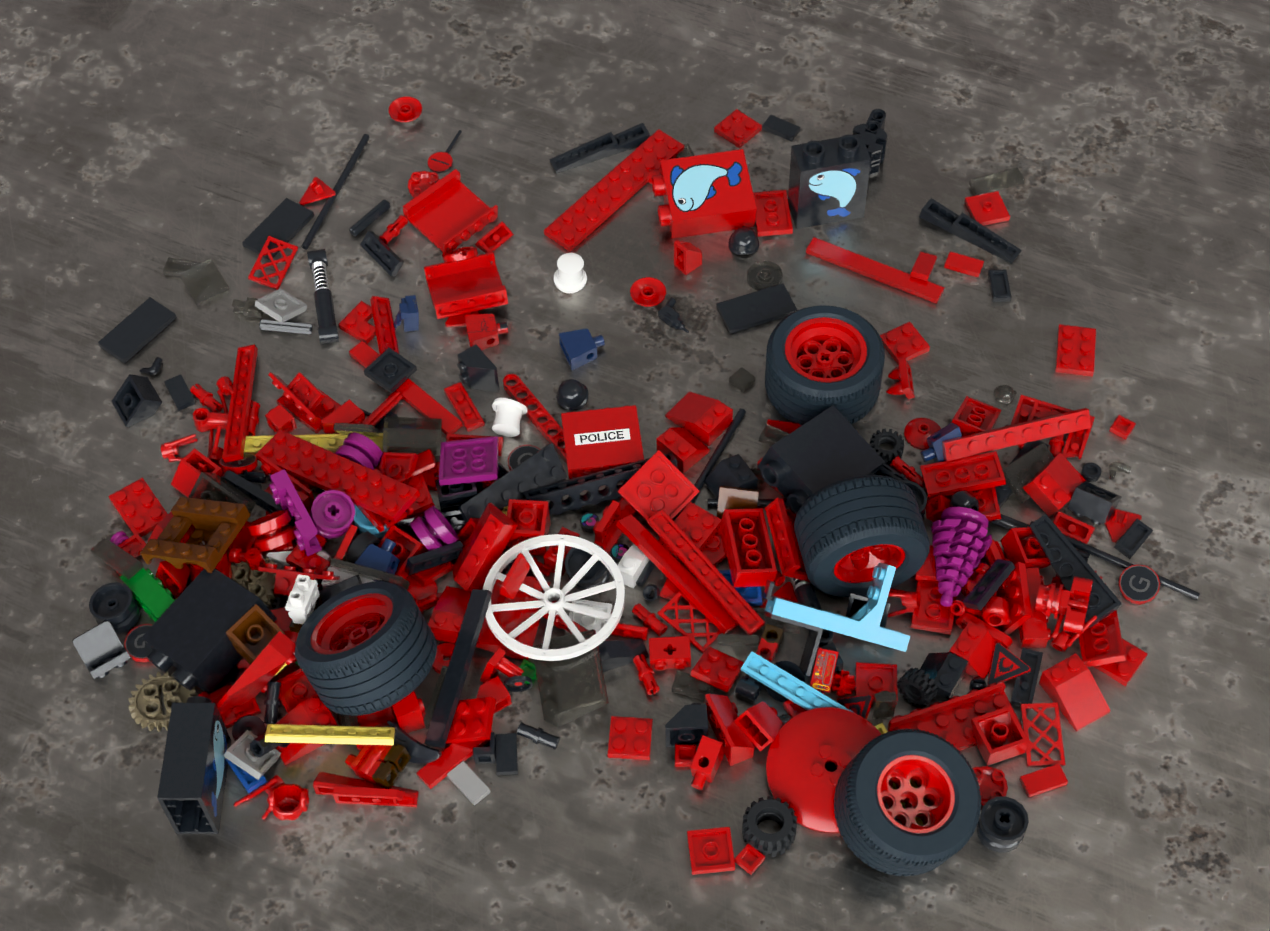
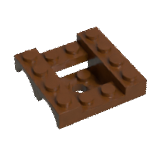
[140,496,250,573]

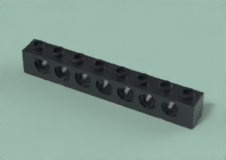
[523,453,678,515]

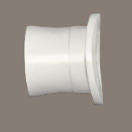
[554,253,587,293]
[492,398,528,437]

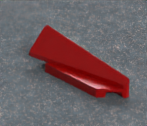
[313,772,419,807]

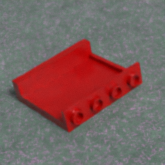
[765,498,810,582]

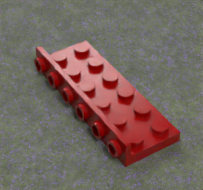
[887,682,1022,751]

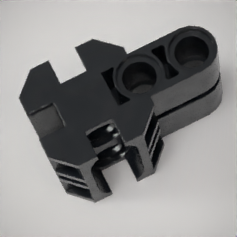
[853,109,888,176]

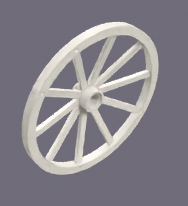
[483,534,625,661]

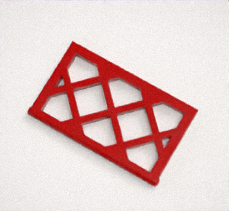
[248,236,298,290]
[657,591,722,653]
[1020,702,1066,767]

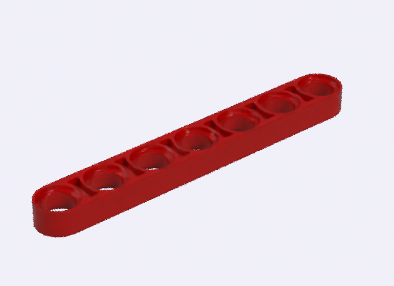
[503,374,567,464]

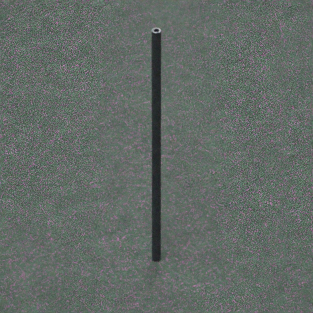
[636,408,746,587]

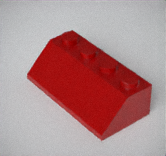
[452,503,518,591]

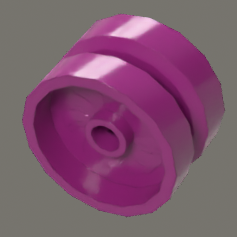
[335,432,383,470]
[309,490,355,539]
[410,506,459,551]

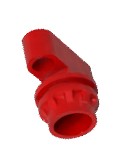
[1035,576,1093,634]

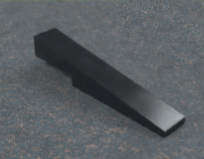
[549,123,650,174]
[919,198,1022,264]

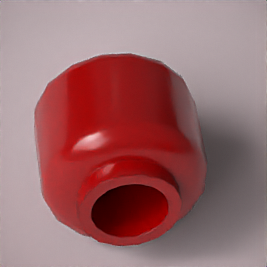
[982,596,1009,626]

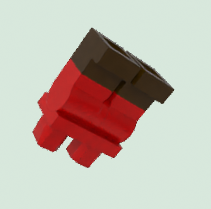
[345,744,411,789]

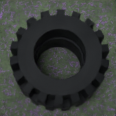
[742,796,797,857]

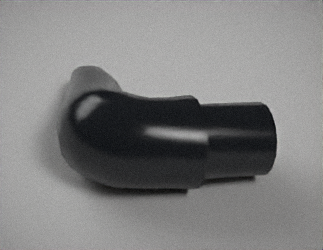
[139,357,163,376]

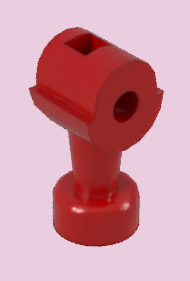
[228,547,266,571]
[965,563,990,597]

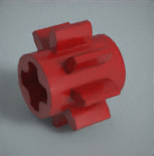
[831,670,856,697]

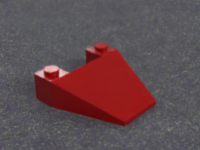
[216,631,296,712]

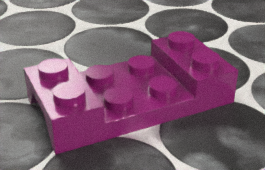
[269,469,322,556]

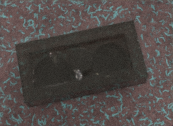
[672,670,716,700]
[871,691,897,720]

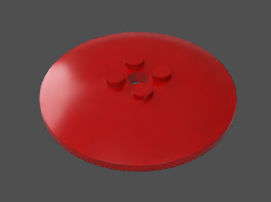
[766,707,893,833]

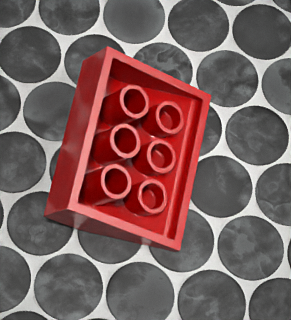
[476,575,551,661]

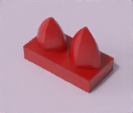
[886,358,915,399]

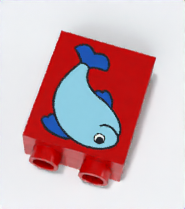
[652,149,757,239]

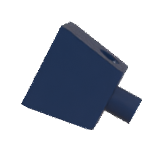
[559,329,605,370]
[920,423,969,463]
[351,538,399,583]

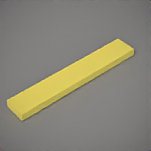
[265,724,395,745]

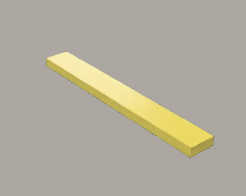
[244,433,390,455]

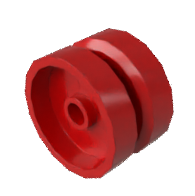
[247,509,296,552]

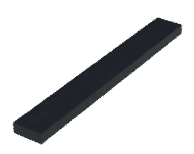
[424,589,492,748]

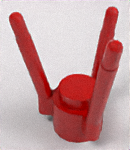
[216,376,253,413]
[207,426,223,466]
[161,434,198,462]
[888,588,921,617]
[1050,614,1097,653]
[233,775,285,819]

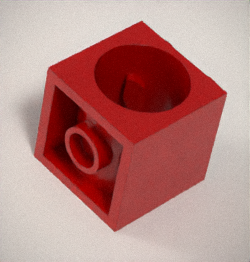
[507,499,550,556]

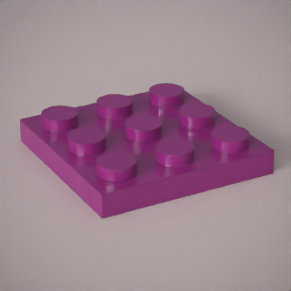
[439,436,499,486]

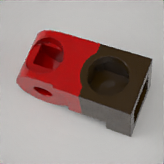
[756,624,784,663]

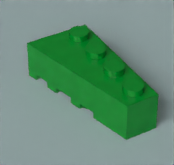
[120,564,177,622]

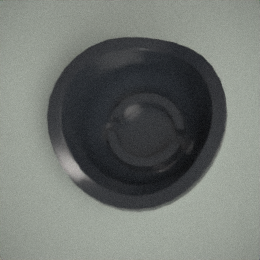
[728,227,759,255]
[556,379,589,411]

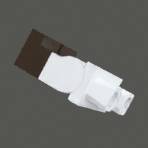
[285,574,322,633]

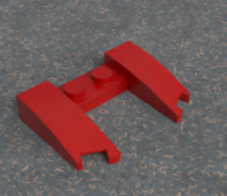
[1011,395,1095,459]

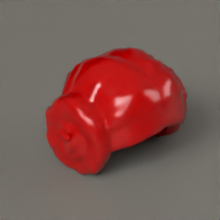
[267,784,310,821]

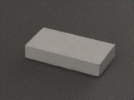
[447,761,491,806]

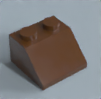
[225,604,285,665]

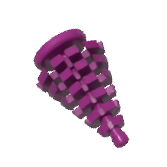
[931,507,992,607]

